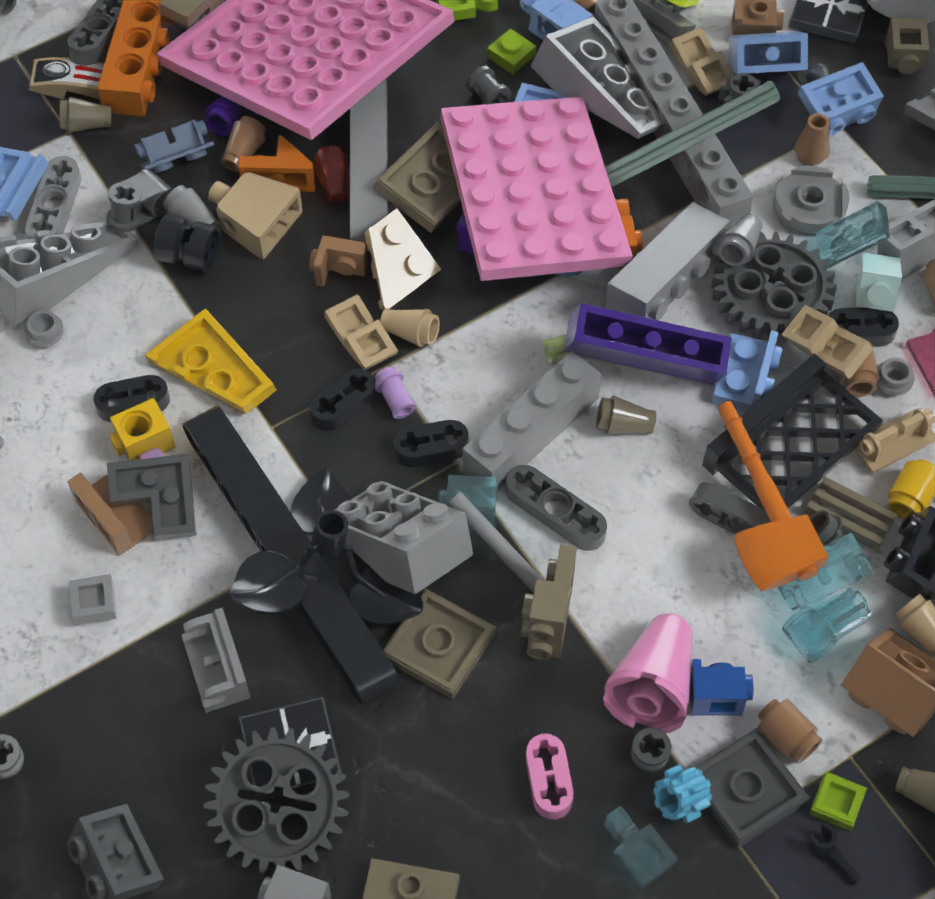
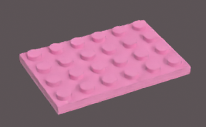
[440,97,633,281]

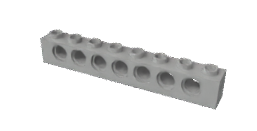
[594,0,754,229]

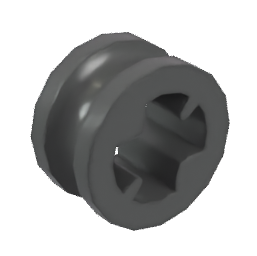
[631,727,672,772]

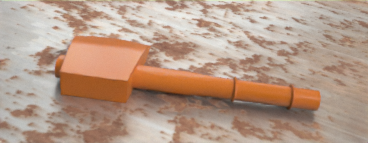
[717,401,829,592]

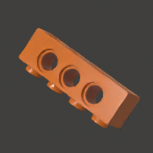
[97,0,174,116]

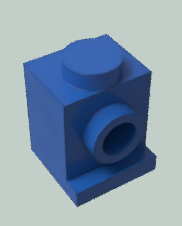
[689,659,754,716]

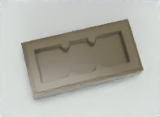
[363,858,460,899]

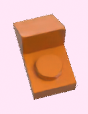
[239,135,315,192]

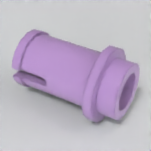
[374,367,416,419]

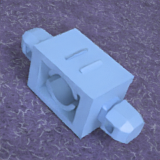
[519,0,593,40]

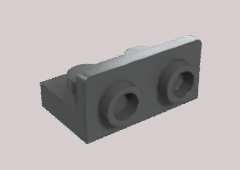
[68,804,164,899]

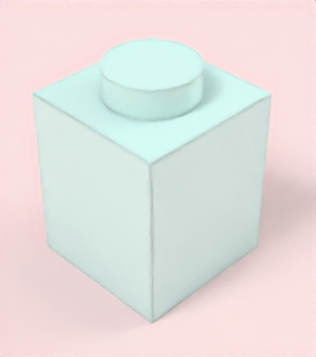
[855,252,902,312]

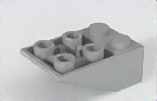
[335,481,473,594]

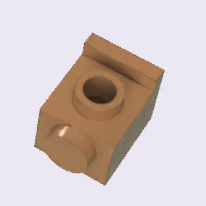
[732,0,784,35]

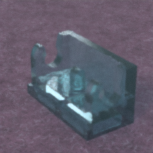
[778,533,874,611]

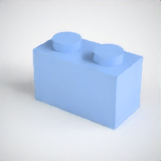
[729,31,808,74]

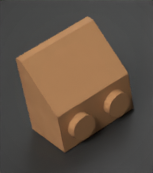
[841,628,935,737]

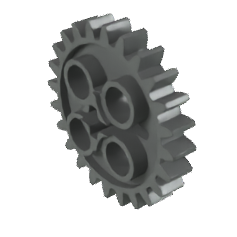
[711,231,837,342]
[204,727,349,874]

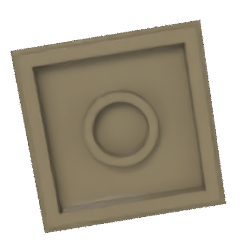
[383,588,497,699]

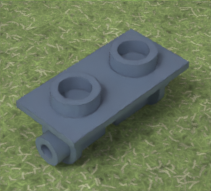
[134,119,214,173]

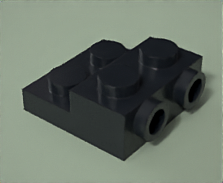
[884,506,935,603]

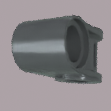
[106,169,173,232]

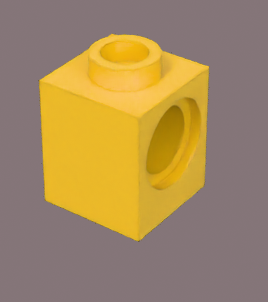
[109,398,175,460]

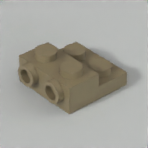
[521,544,577,660]

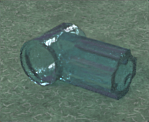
[782,587,872,663]

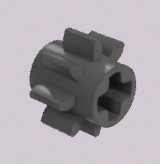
[718,73,760,116]

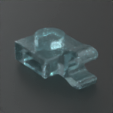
[604,806,678,890]

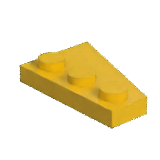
[145,308,277,414]

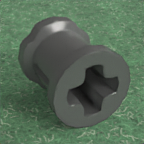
[466,66,511,105]

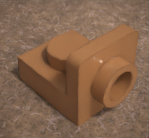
[309,235,369,287]

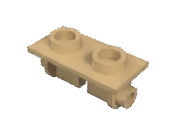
[855,408,935,474]

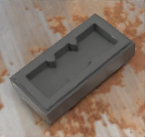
[633,0,696,38]

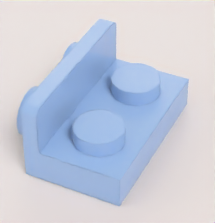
[798,62,884,136]
[712,330,783,412]

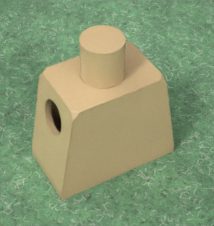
[208,172,303,260]

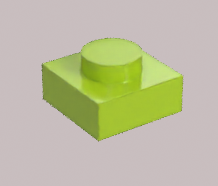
[487,28,537,75]

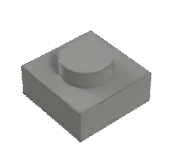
[69,574,117,625]

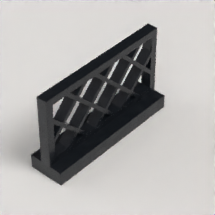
[702,353,883,510]

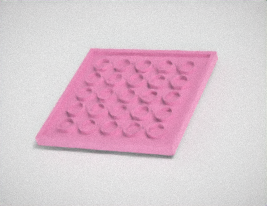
[156,0,454,140]

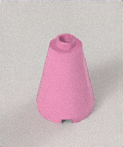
[603,614,693,733]

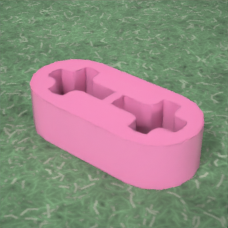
[526,734,573,820]

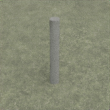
[448,491,543,592]

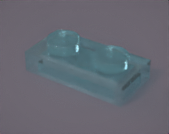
[816,201,890,268]

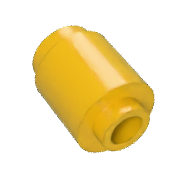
[887,459,935,519]

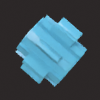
[653,764,712,823]

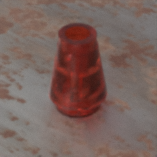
[313,146,350,203]

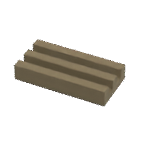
[804,476,897,551]

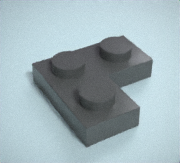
[107,454,197,540]

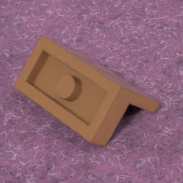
[67,472,154,556]

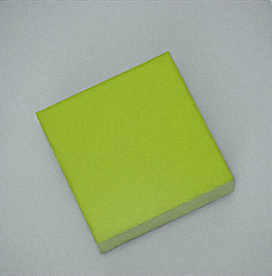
[809,771,867,832]

